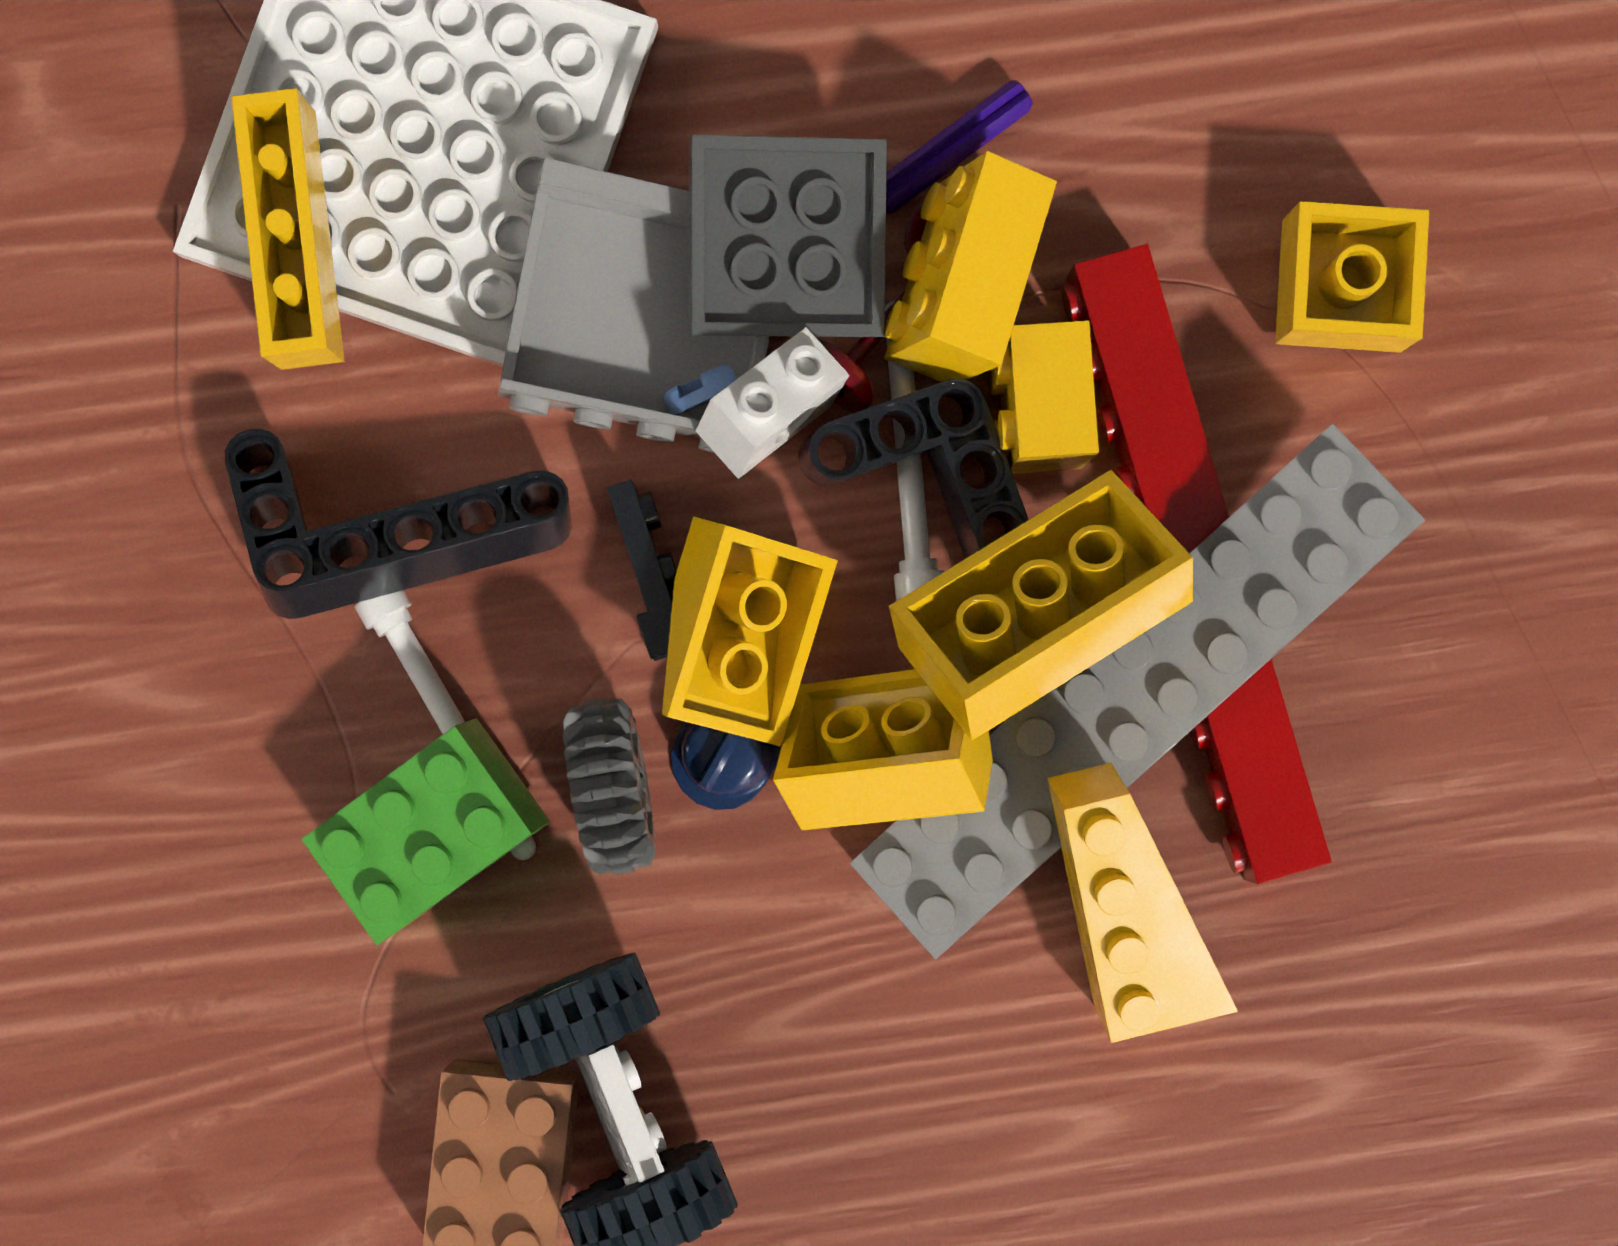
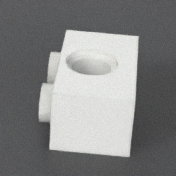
[696,327,850,479]

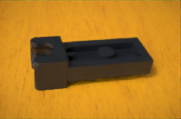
[607,480,677,661]

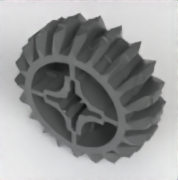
[562,698,656,875]

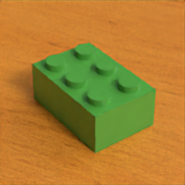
[301,718,551,946]

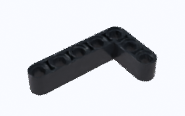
[798,378,1029,559]
[225,428,572,619]

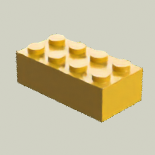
[889,470,1193,741]

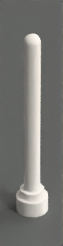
[885,301,944,601]
[354,590,536,860]

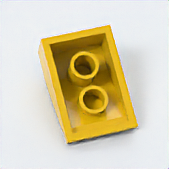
[662,516,838,746]

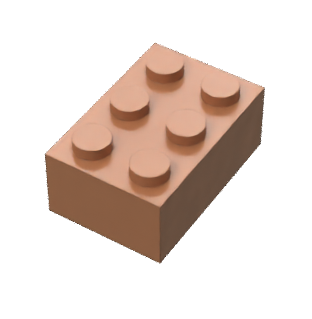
[422,1059,581,1246]

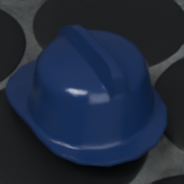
[671,722,785,810]

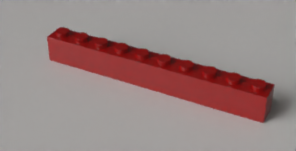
[1061,243,1332,884]

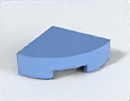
[663,364,737,415]

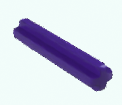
[886,80,1033,214]

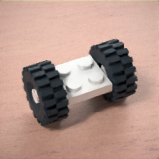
[482,952,738,1246]

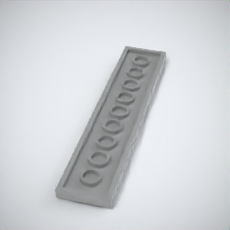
[849,423,1425,960]

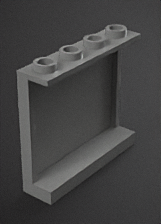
[497,158,769,453]

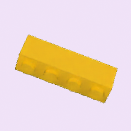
[231,88,345,370]

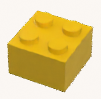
[1275,201,1429,353]
[988,321,1099,473]

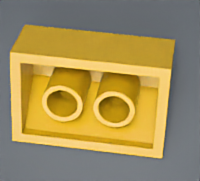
[773,669,993,830]

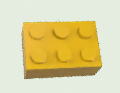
[884,151,1057,382]

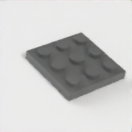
[689,135,887,337]

